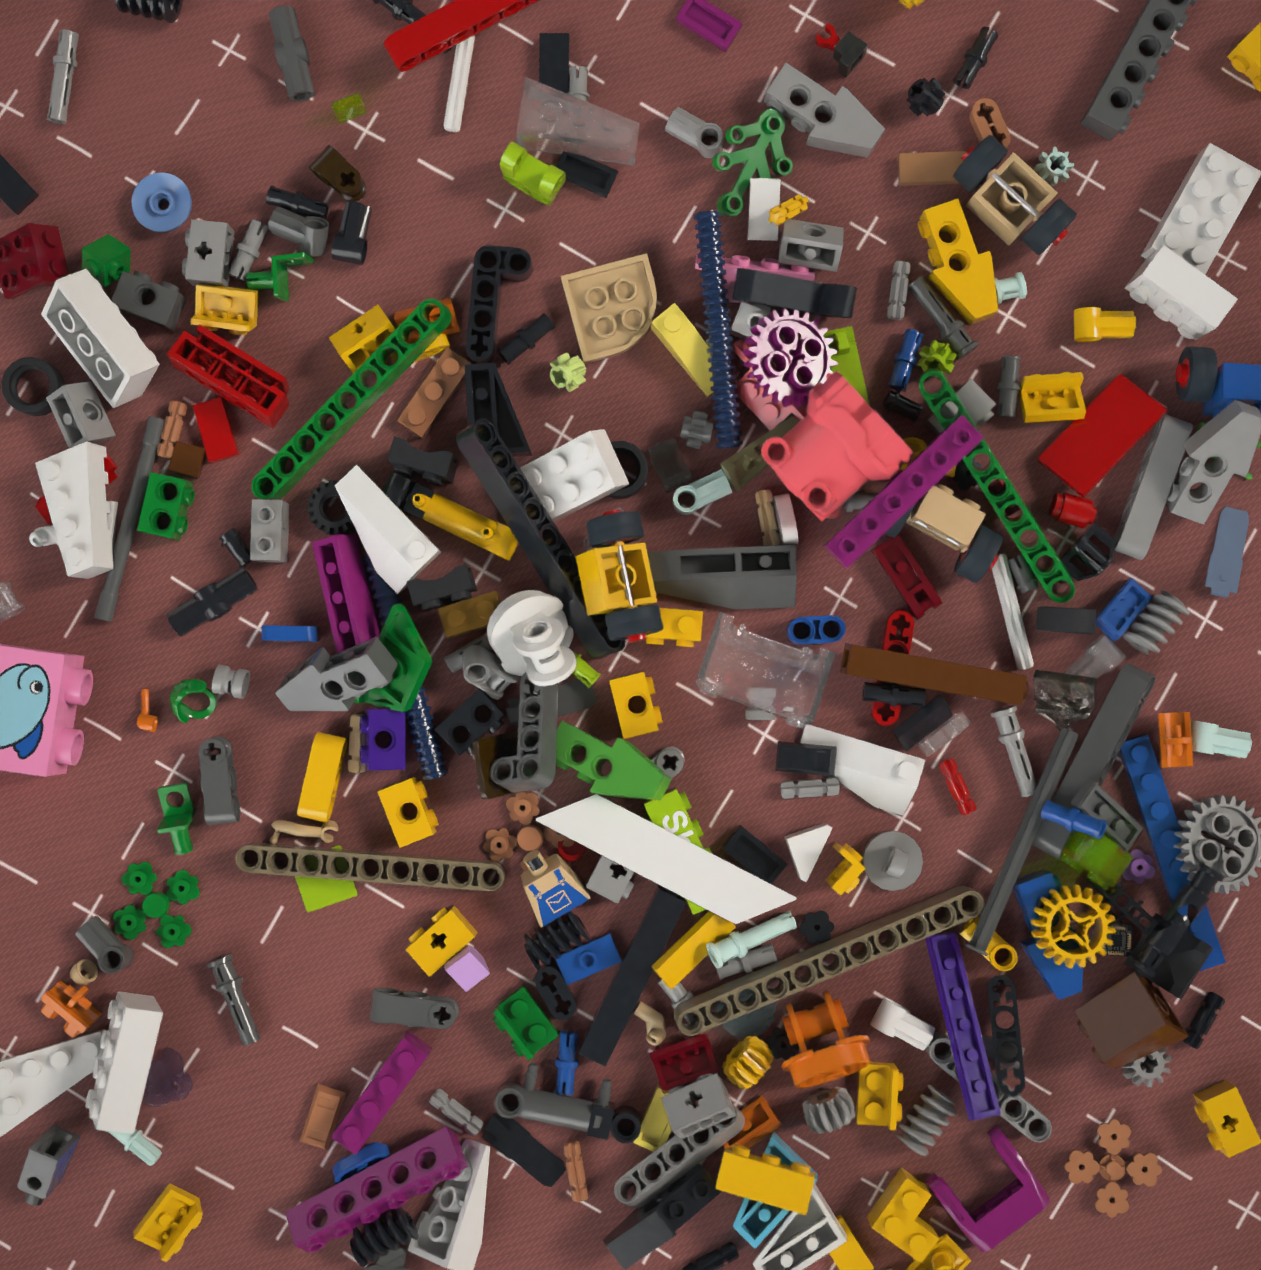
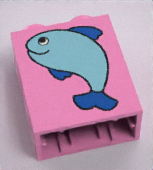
[0,644,93,777]

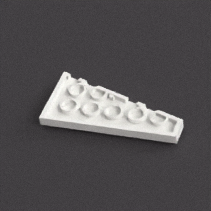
[0,1029,105,1137]

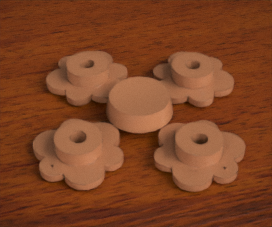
[483,792,575,872]
[1064,1119,1162,1218]

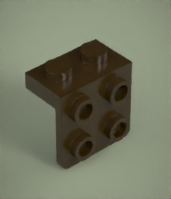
[472,732,539,800]

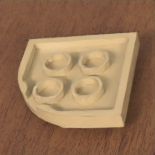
[561,253,657,364]

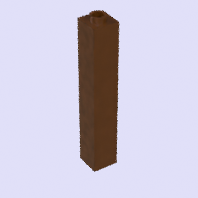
[840,643,1028,706]

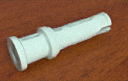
[706,911,797,969]

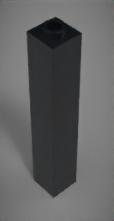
[578,886,686,1067]

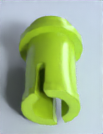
[572,651,601,689]

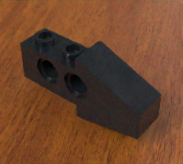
[603,1164,722,1270]

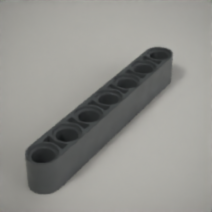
[1032,663,1156,860]

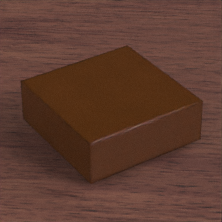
[168,441,206,479]

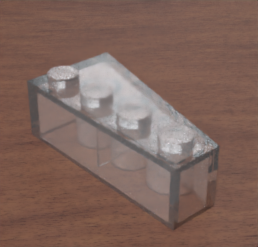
[516,77,640,165]

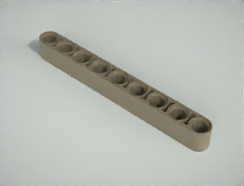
[235,842,506,891]

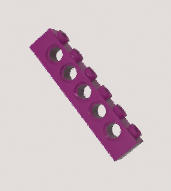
[823,415,984,568]
[285,1126,469,1253]

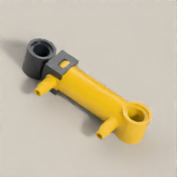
[382,471,519,561]

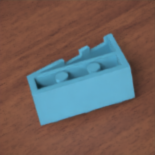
[733,1131,818,1249]

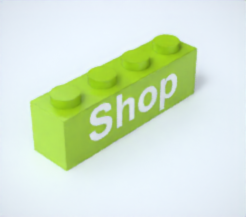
[644,788,712,915]

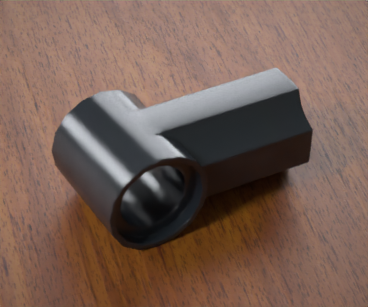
[331,201,372,265]

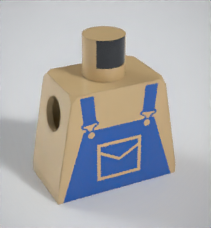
[520,850,591,928]

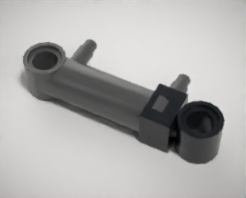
[495,1063,641,1143]

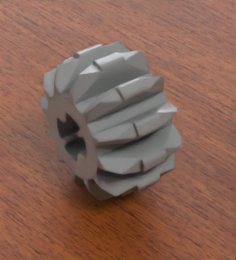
[1122,1047,1172,1088]
[802,1086,856,1134]

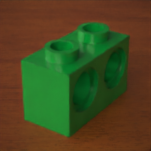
[137,472,195,541]

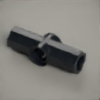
[167,567,259,637]

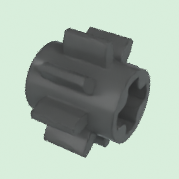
[680,410,714,449]

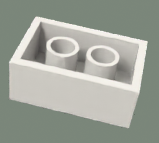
[1125,245,1238,340]
[520,429,629,522]

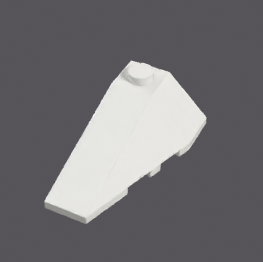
[335,465,441,594]
[800,724,925,815]

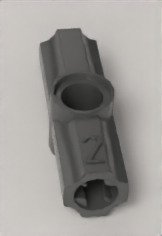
[268,5,315,102]

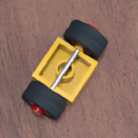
[575,510,663,643]

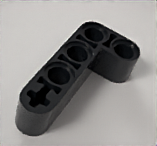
[466,245,533,364]
[732,268,857,318]

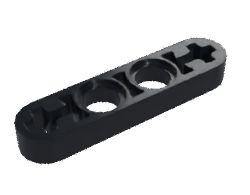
[988,975,1026,1097]

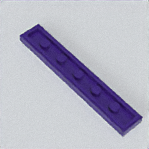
[925,931,1001,1121]

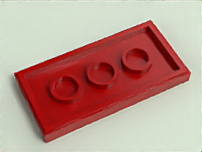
[1038,374,1167,498]

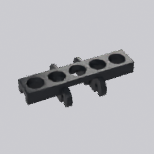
[1086,868,1158,936]

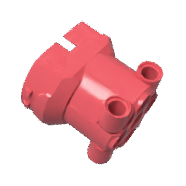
[762,371,914,521]

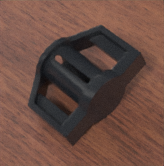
[1060,522,1116,581]

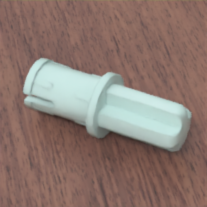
[106,1130,162,1166]

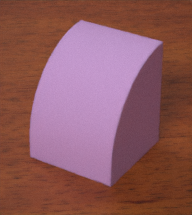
[444,945,490,992]

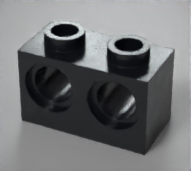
[435,689,506,756]

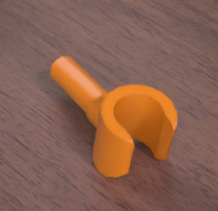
[137,689,158,732]

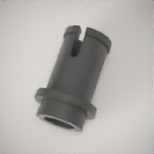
[1008,554,1039,594]

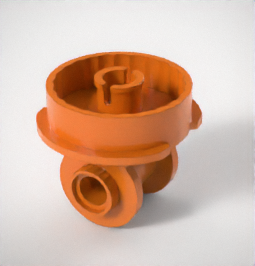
[782,990,871,1089]

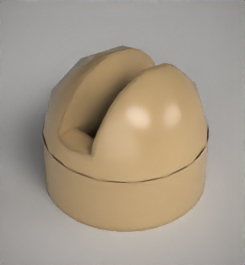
[70,959,98,986]

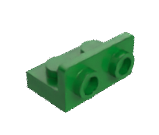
[493,985,559,1060]

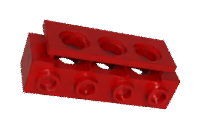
[167,324,290,429]

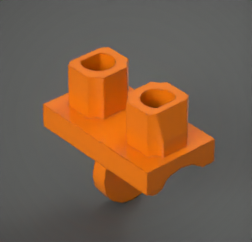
[1158,712,1193,768]
[41,980,102,1038]

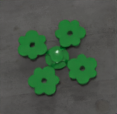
[113,862,200,948]

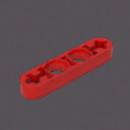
[871,611,914,726]

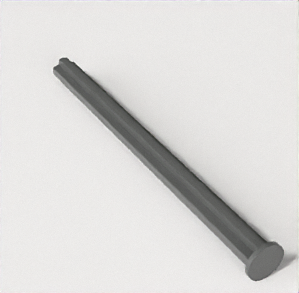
[964,728,1078,956]

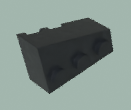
[464,363,533,457]

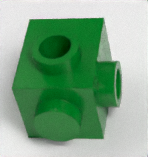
[82,234,131,287]

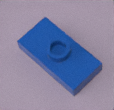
[1096,578,1153,642]
[555,932,622,985]

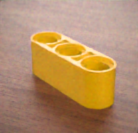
[297,732,348,823]

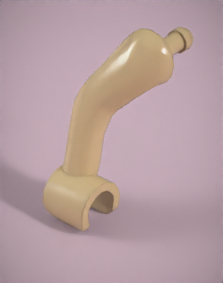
[270,820,338,844]

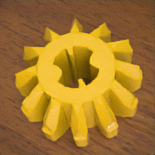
[722,1036,774,1089]

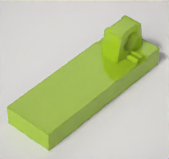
[823,326,870,406]

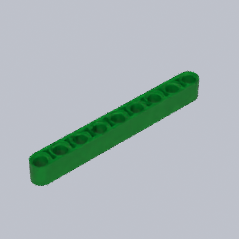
[251,298,452,500]
[919,369,1075,603]

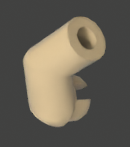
[633,1001,666,1046]

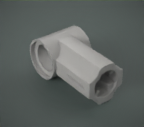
[665,107,723,159]

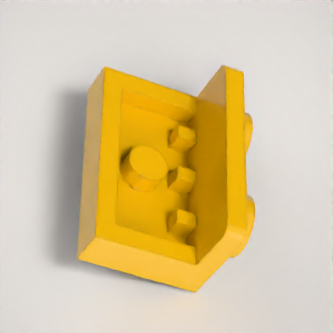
[191,283,258,335]
[1018,372,1086,423]
[825,842,866,895]
[133,1183,203,1262]

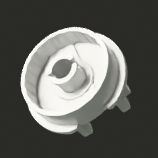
[487,590,577,686]

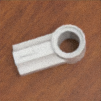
[870,997,935,1051]

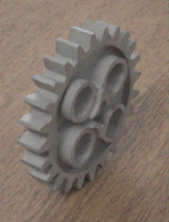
[1174,795,1261,894]

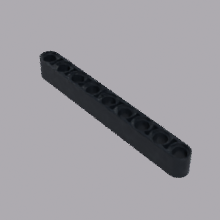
[456,419,626,659]

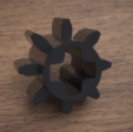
[906,78,945,116]

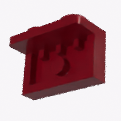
[649,1033,721,1094]

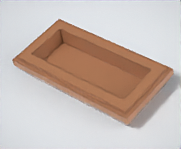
[299,1083,347,1151]

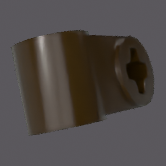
[309,145,367,202]

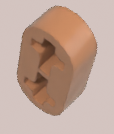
[969,98,1011,148]

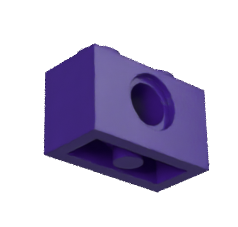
[359,709,405,770]

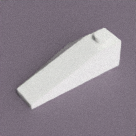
[408,1138,490,1270]

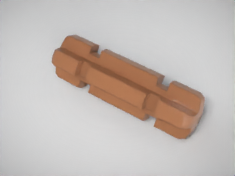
[156,400,187,459]
[563,1140,588,1202]

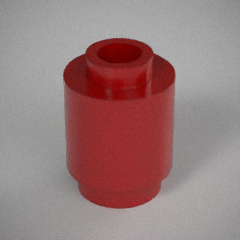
[1049,492,1097,529]

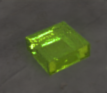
[331,93,367,124]

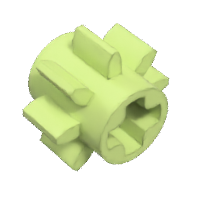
[550,352,586,392]

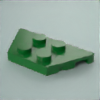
[354,603,433,712]

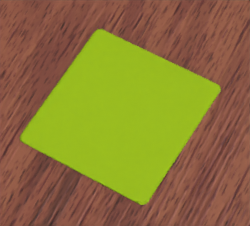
[295,845,357,912]

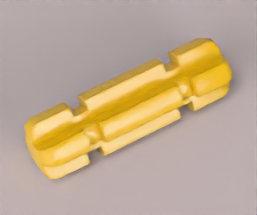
[768,194,809,226]

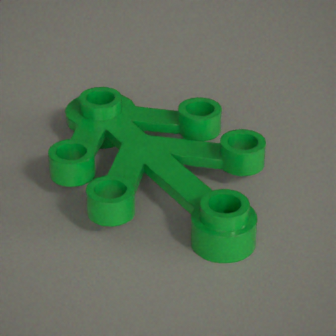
[712,109,793,217]

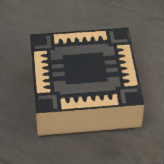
[1098,924,1132,956]

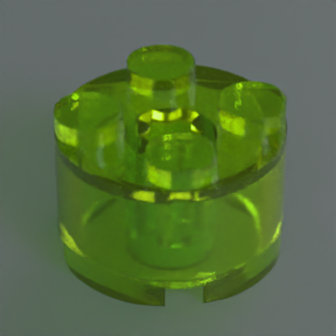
[1061,830,1134,891]

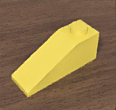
[651,303,714,397]

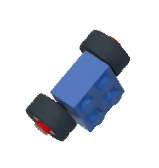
[1175,346,1261,418]

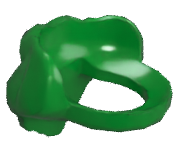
[170,679,217,724]

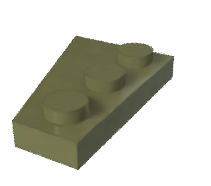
[720,416,799,493]

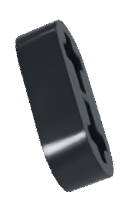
[535,964,577,1020]

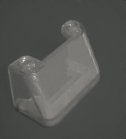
[695,612,835,728]

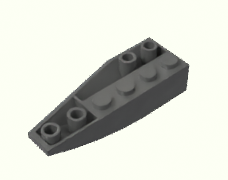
[647,545,797,609]

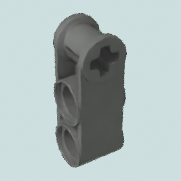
[198,736,240,825]
[370,988,460,1029]

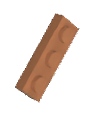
[397,347,472,439]

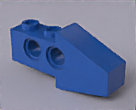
[1013,869,1083,1000]

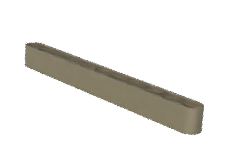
[674,885,984,1036]

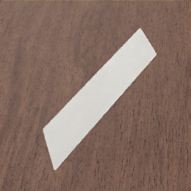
[536,794,797,924]

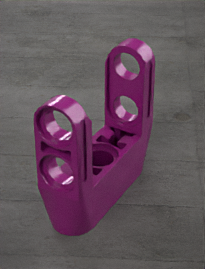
[925,1125,1050,1252]

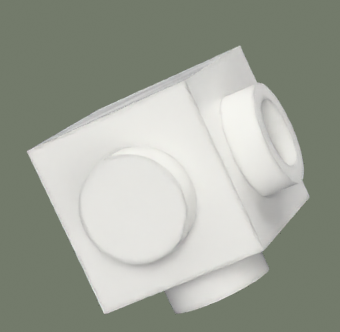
[730,302,771,339]

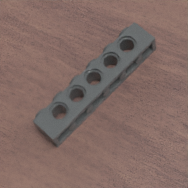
[1080,0,1197,141]

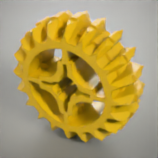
[1031,884,1116,968]

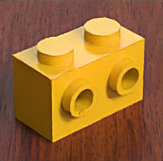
[646,608,703,647]

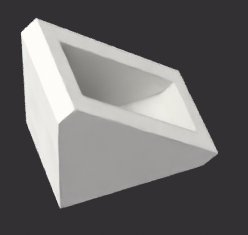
[784,823,833,882]

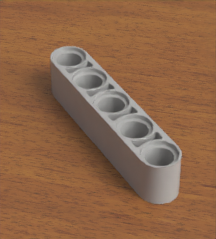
[1114,414,1193,560]
[925,1032,1052,1142]
[614,1104,745,1208]

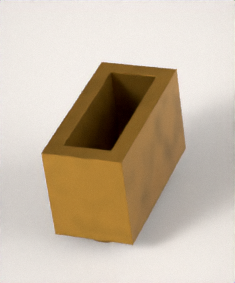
[438,591,501,638]

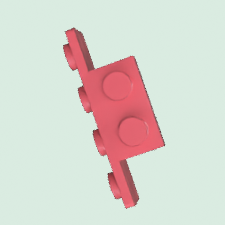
[732,338,808,431]

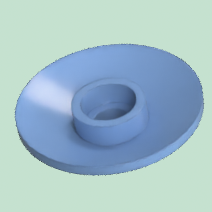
[132,173,192,233]

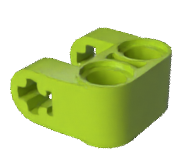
[500,141,566,206]

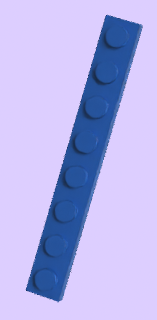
[1119,734,1226,971]

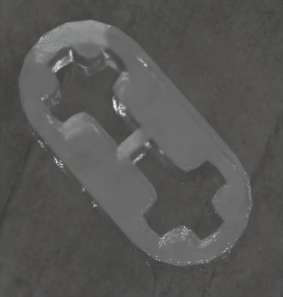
[917,710,971,757]

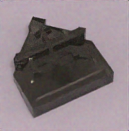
[1033,670,1097,731]

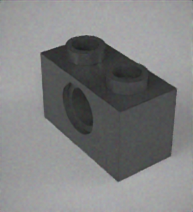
[111,271,186,332]

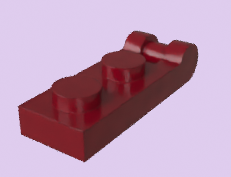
[871,534,942,620]

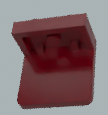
[0,223,69,299]

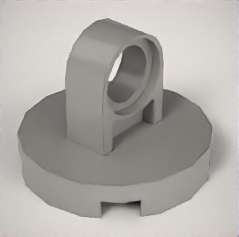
[862,830,923,891]

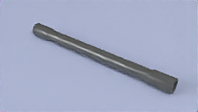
[94,416,165,622]

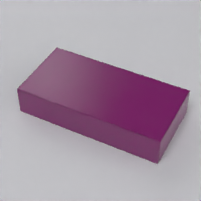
[676,0,742,52]

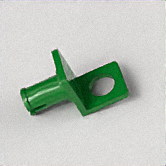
[246,253,314,302]
[157,782,195,855]

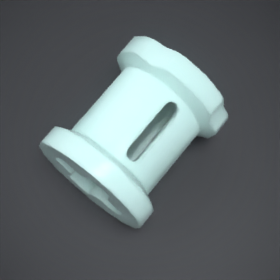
[994,272,1027,305]

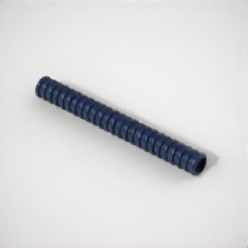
[694,210,743,449]
[363,556,449,781]

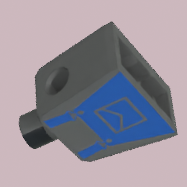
[17,1124,81,1206]

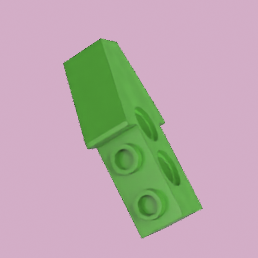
[556,721,672,800]

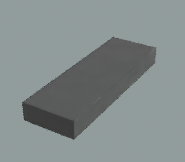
[1071,779,1143,852]

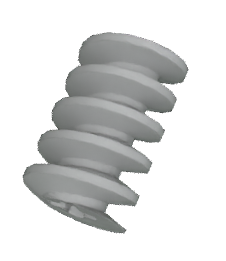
[1123,590,1190,656]
[895,1084,957,1156]

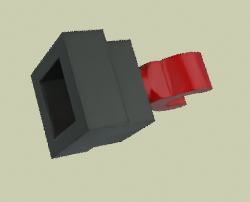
[815,23,868,78]

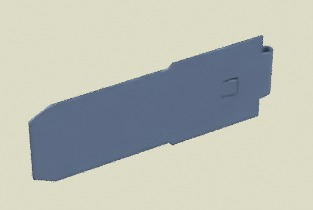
[1205,507,1250,598]

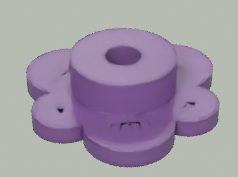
[1121,849,1155,884]

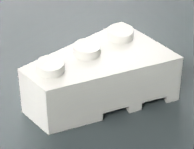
[753,1184,847,1270]

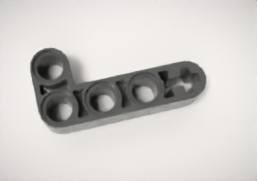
[490,672,559,792]

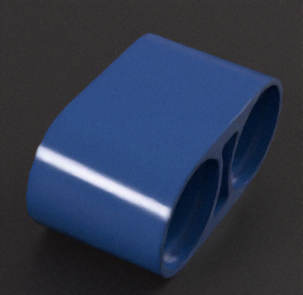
[786,615,846,645]

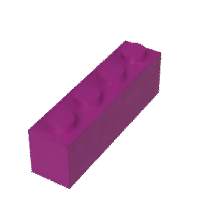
[312,535,380,653]
[331,1031,432,1155]

